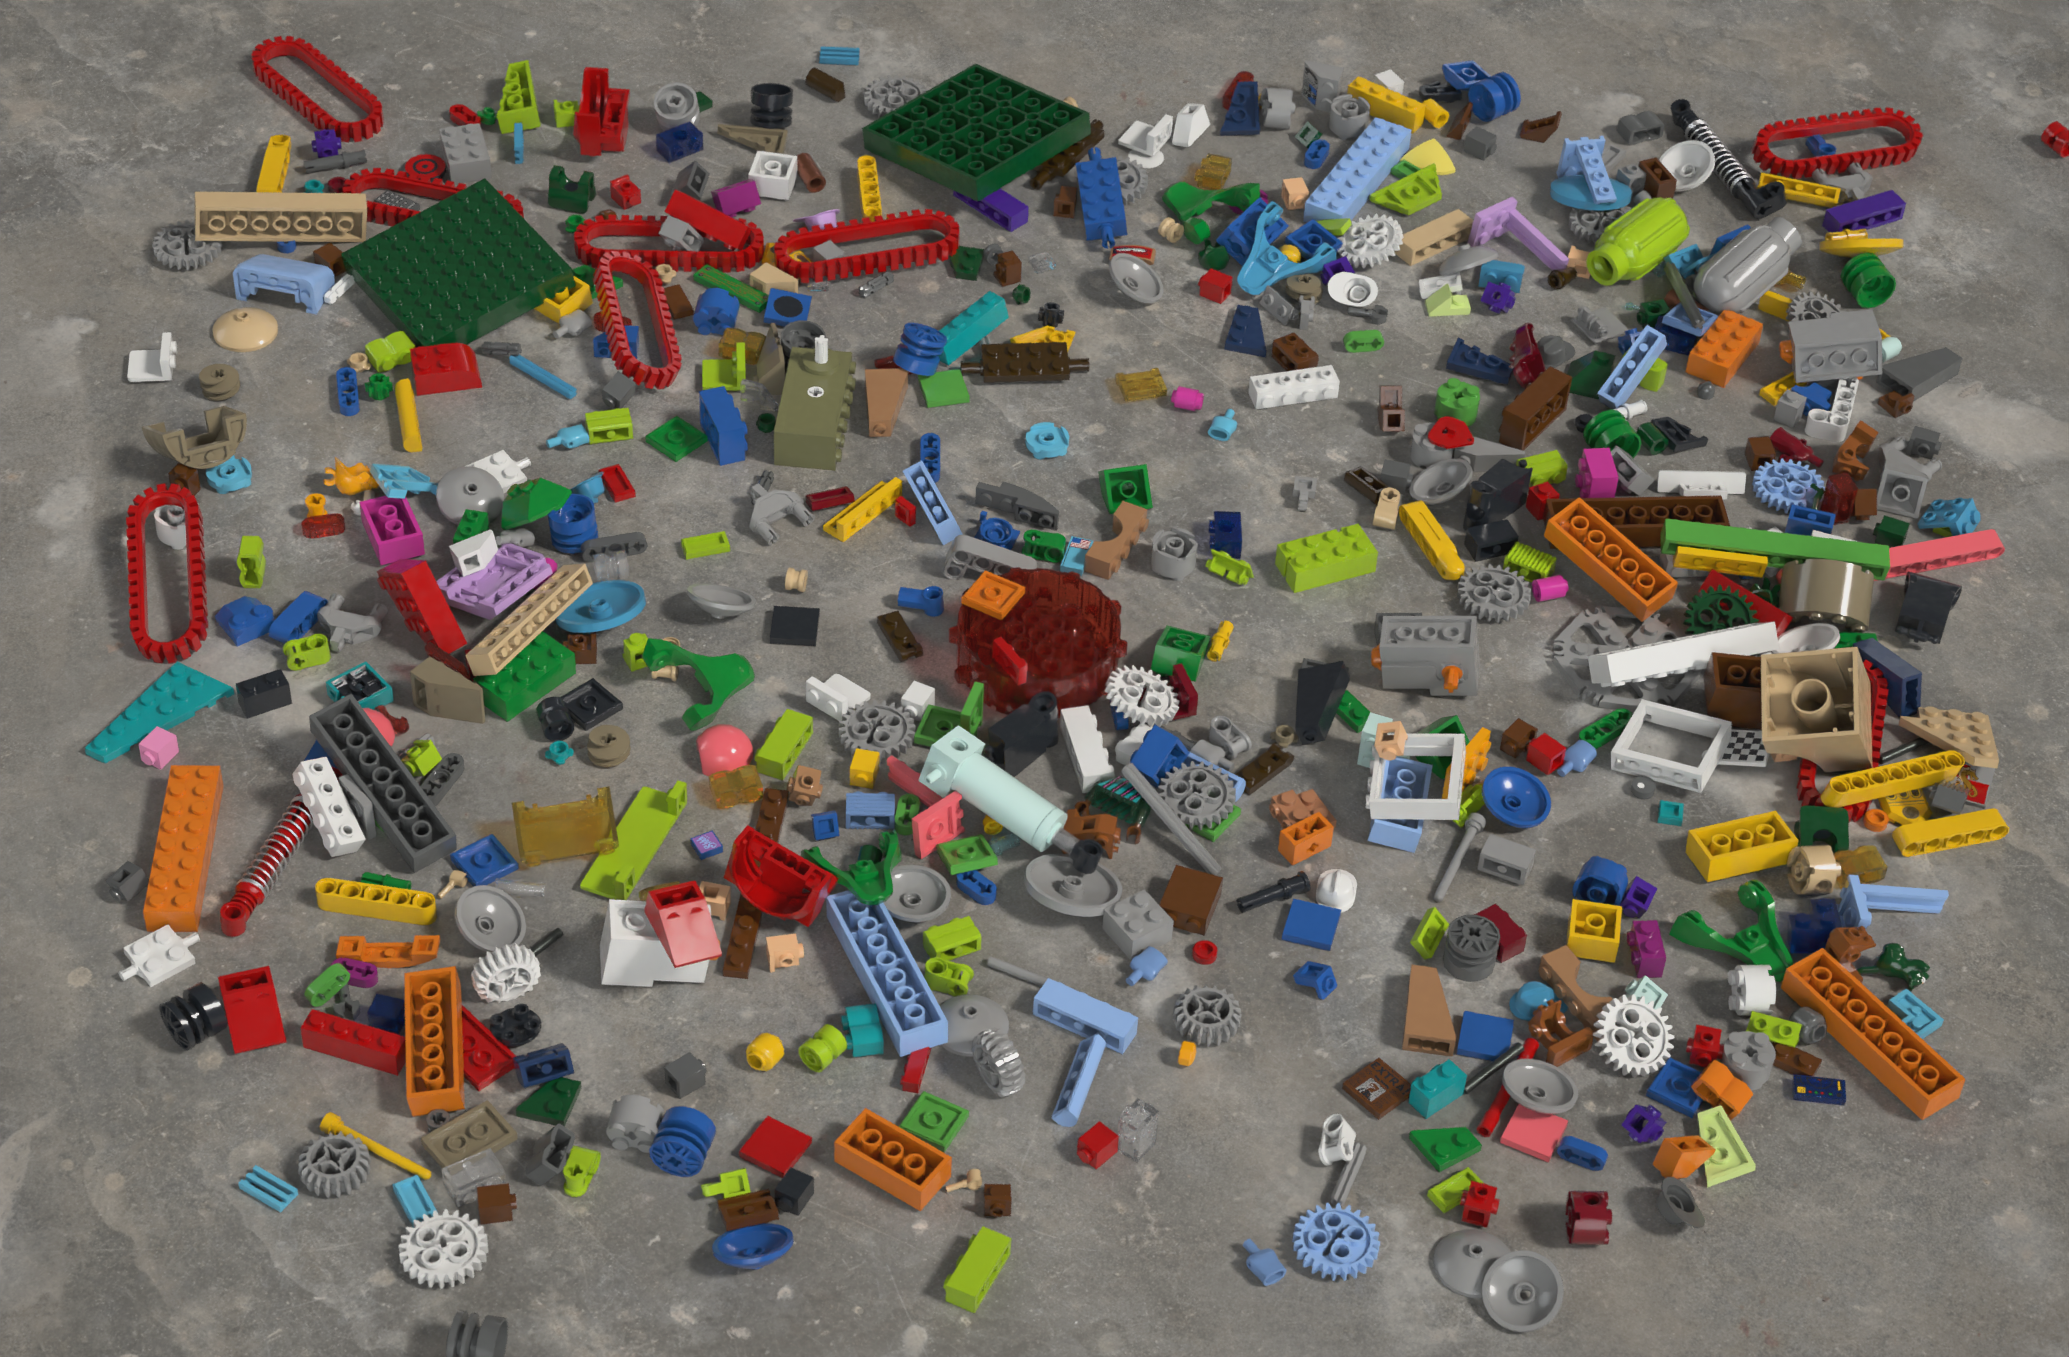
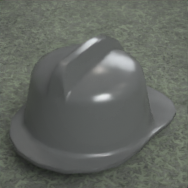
[1537,335,1576,369]
[1656,1177,1705,1228]

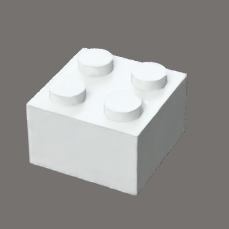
[748,151,798,200]

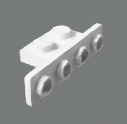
[1657,470,1746,499]

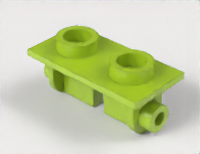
[1206,549,1254,585]
[1452,783,1485,828]
[1746,1011,1802,1048]

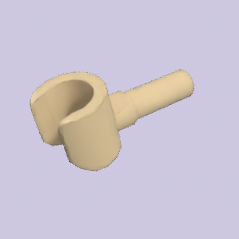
[437,870,468,899]
[945,1169,982,1193]

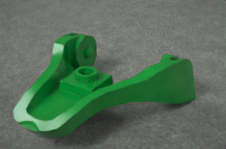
[1162,182,1260,244]
[642,638,755,731]
[801,830,902,905]
[1669,879,1794,982]

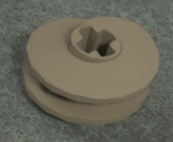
[1285,274,1323,304]
[199,364,240,401]
[587,725,631,767]

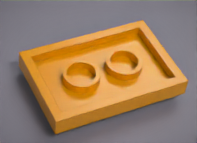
[1442,727,1491,799]

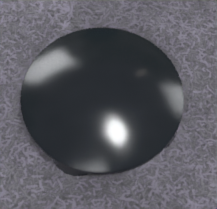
[490,1003,541,1046]

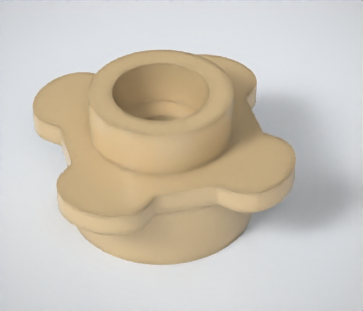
[655,264,676,284]
[347,353,371,372]

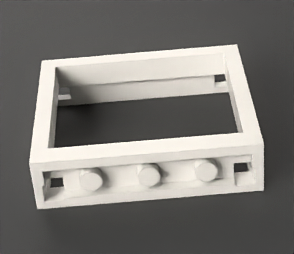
[1611,699,1732,793]
[1366,733,1466,820]

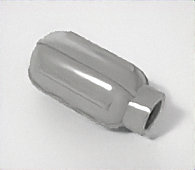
[1693,217,1802,317]

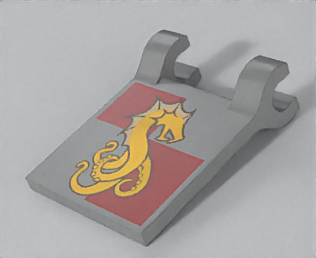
[1950,755,1999,809]

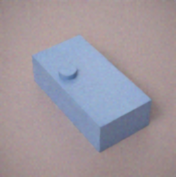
[1368,756,1433,853]

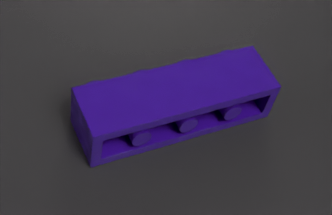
[953,189,1029,232]
[1822,190,1906,233]

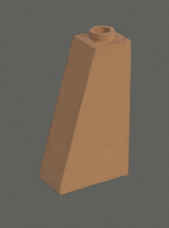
[865,368,908,437]
[1402,965,1456,1057]

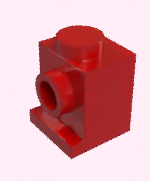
[610,174,641,210]

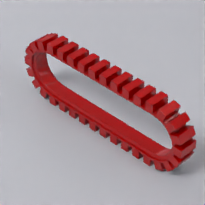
[252,36,384,143]
[1752,107,1923,179]
[343,168,524,227]
[774,209,960,283]
[574,215,764,273]
[593,251,682,389]
[126,483,208,664]
[1796,660,1889,823]

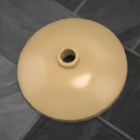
[213,307,278,352]

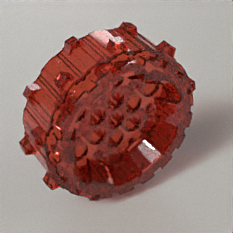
[948,567,1128,718]

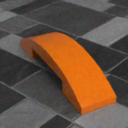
[336,935,440,968]

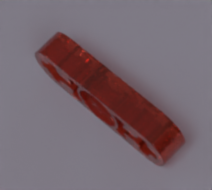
[1222,71,1254,110]

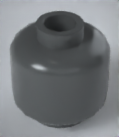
[1789,1007,1827,1044]

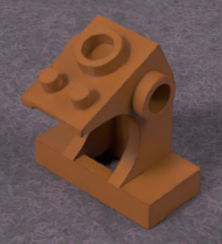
[1832,420,1879,481]
[1061,809,1121,859]
[1815,926,1876,983]
[1527,999,1594,1067]

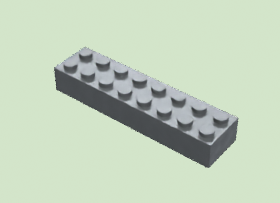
[309,694,457,873]

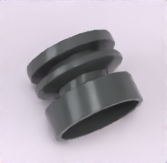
[781,320,826,372]
[1443,915,1500,982]
[446,1310,508,1357]

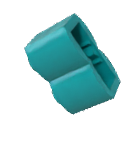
[841,1003,884,1057]

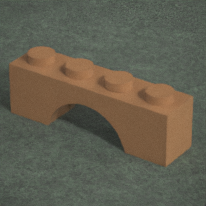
[1084,501,1149,580]
[1538,945,1626,1041]

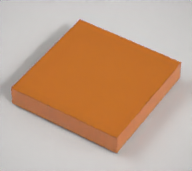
[961,570,1025,620]

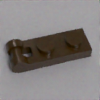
[877,611,923,662]
[1235,743,1294,795]

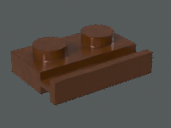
[717,1189,779,1231]

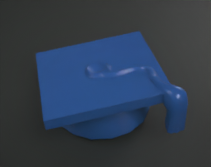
[974,511,1020,550]

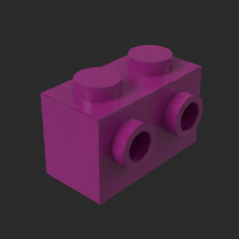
[711,179,761,217]
[1626,920,1666,978]

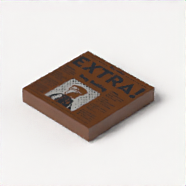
[1342,1058,1411,1120]

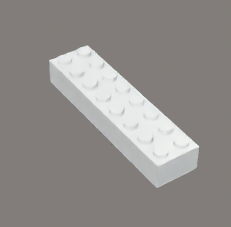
[1587,622,1779,687]

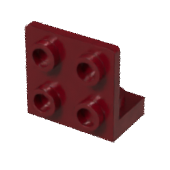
[1140,663,1198,720]

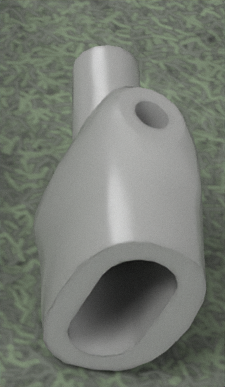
[553,309,592,339]
[495,528,535,548]
[1190,739,1235,772]

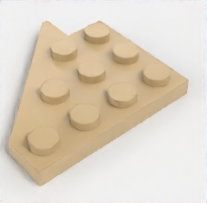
[1899,706,1999,768]

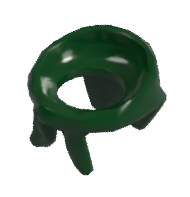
[1198,238,1230,271]
[1748,577,1781,608]

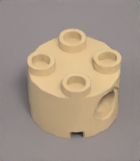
[1787,845,1841,895]

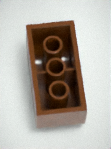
[1703,652,1762,730]

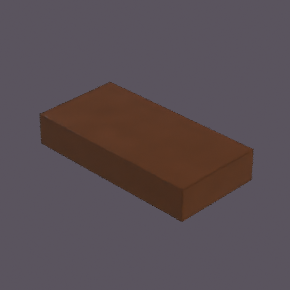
[664,284,694,320]

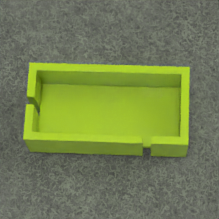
[1275,524,1378,593]

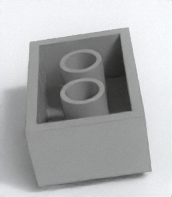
[439,123,492,184]

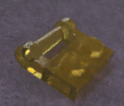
[1115,368,1167,402]

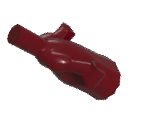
[1770,427,1824,468]

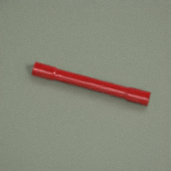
[1477,1038,1539,1137]

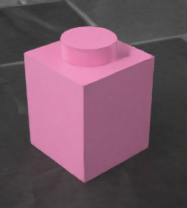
[139,726,179,770]

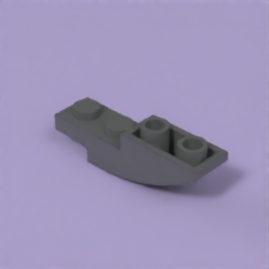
[975,482,1059,531]

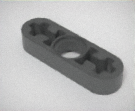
[580,532,648,562]
[420,753,464,807]

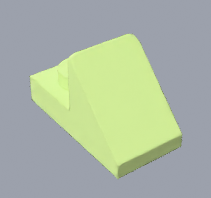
[1425,284,1471,316]

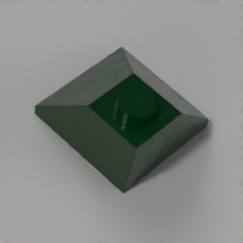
[1567,351,1616,400]

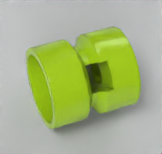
[798,1024,847,1073]

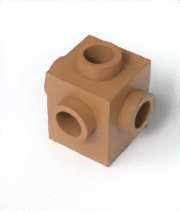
[786,765,823,806]

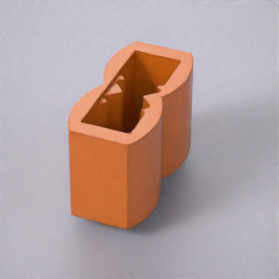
[1691,1060,1754,1121]

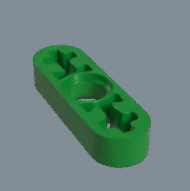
[1578,708,1633,750]

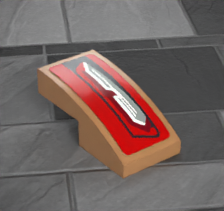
[1109,245,1156,265]

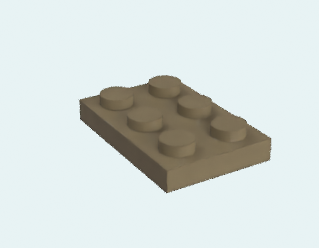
[421,1100,518,1178]

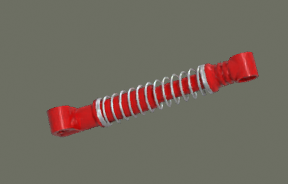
[220,767,343,937]

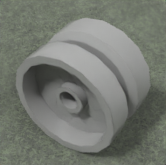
[653,82,700,135]

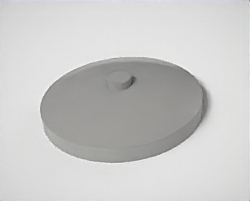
[1024,854,1122,917]

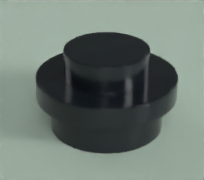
[1575,414,1593,433]

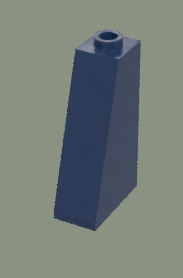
[1853,638,1922,718]

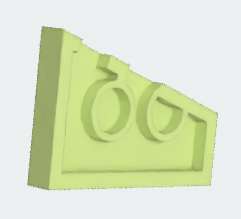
[1697,1105,1756,1188]

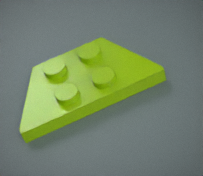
[1370,163,1442,216]

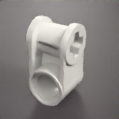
[1319,1114,1356,1166]

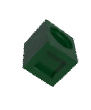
[1636,299,1670,330]

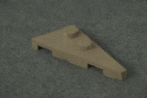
[718,124,788,154]

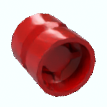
[2041,121,2069,157]

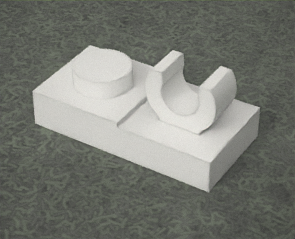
[1419,272,1463,299]

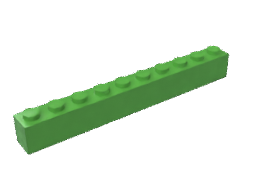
[1661,519,1890,581]

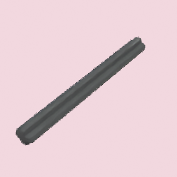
[1663,262,1705,329]

